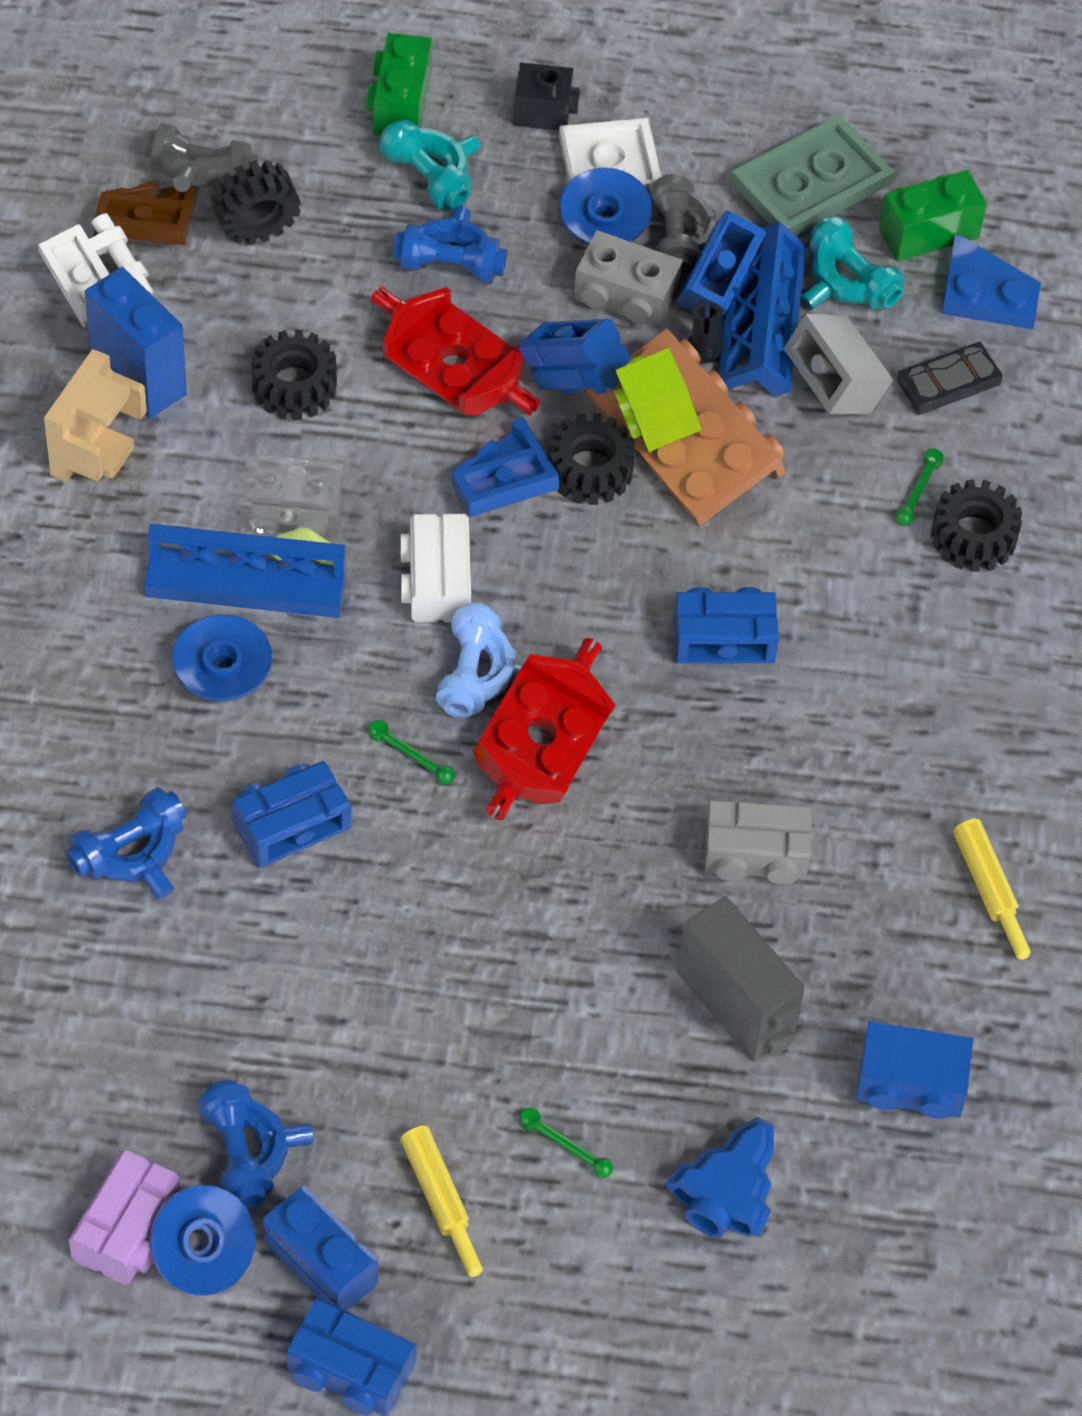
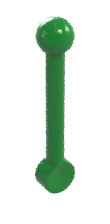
[895,448,944,526]
[369,720,455,785]
[520,1108,614,1179]

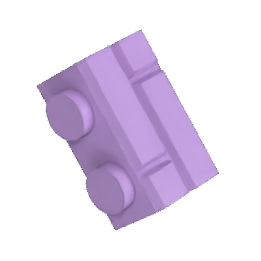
[69,1150,181,1285]

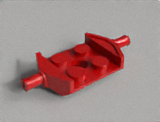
[370,286,541,416]
[473,638,616,820]

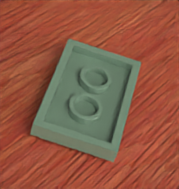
[730,114,895,236]

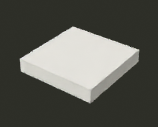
[559,118,661,193]

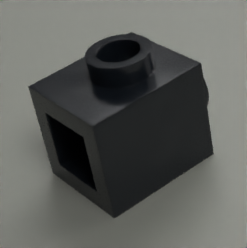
[513,62,581,131]

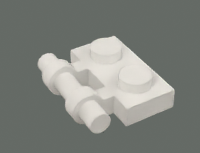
[38,213,154,329]

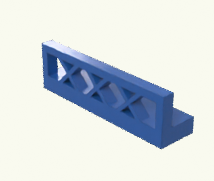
[719,221,806,397]
[144,524,346,618]

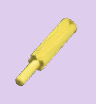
[953,819,1031,960]
[400,1126,483,1277]

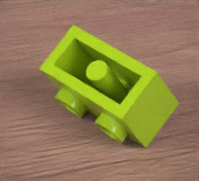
[614,348,702,452]

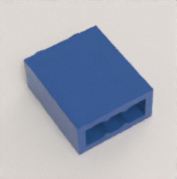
[84,266,187,419]

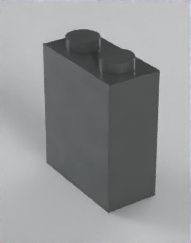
[677,895,805,1063]

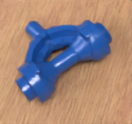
[393,206,507,284]
[65,787,186,900]
[198,1080,313,1209]

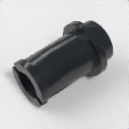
[688,302,724,363]

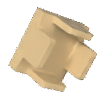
[44,349,147,482]

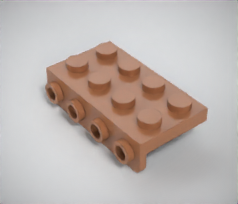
[585,328,786,527]

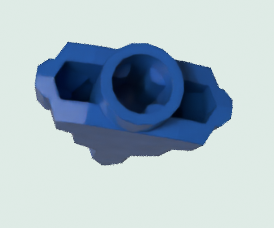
[665,1117,774,1238]

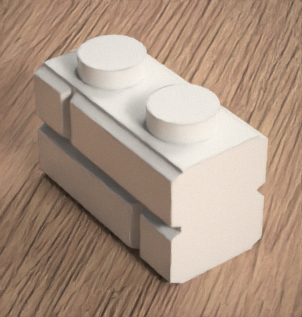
[400,514,471,623]

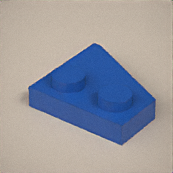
[942,235,1041,329]
[451,417,559,517]

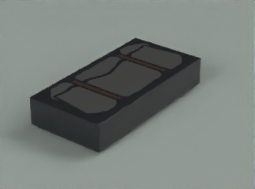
[897,341,1003,415]

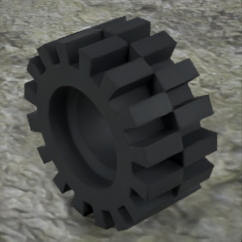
[211,160,301,245]
[251,329,337,420]
[548,413,635,505]
[931,479,1022,572]

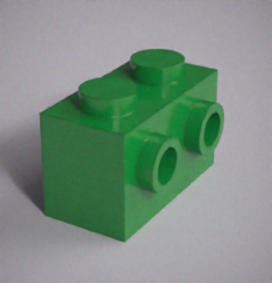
[366,32,432,137]
[878,169,987,262]

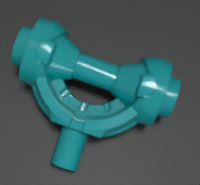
[379,119,481,211]
[801,216,905,310]

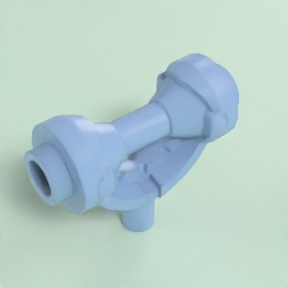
[436,603,523,718]

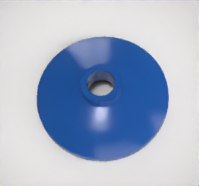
[560,168,652,245]
[172,614,272,701]
[150,1185,255,1296]

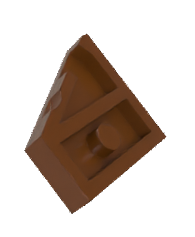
[94,181,199,245]

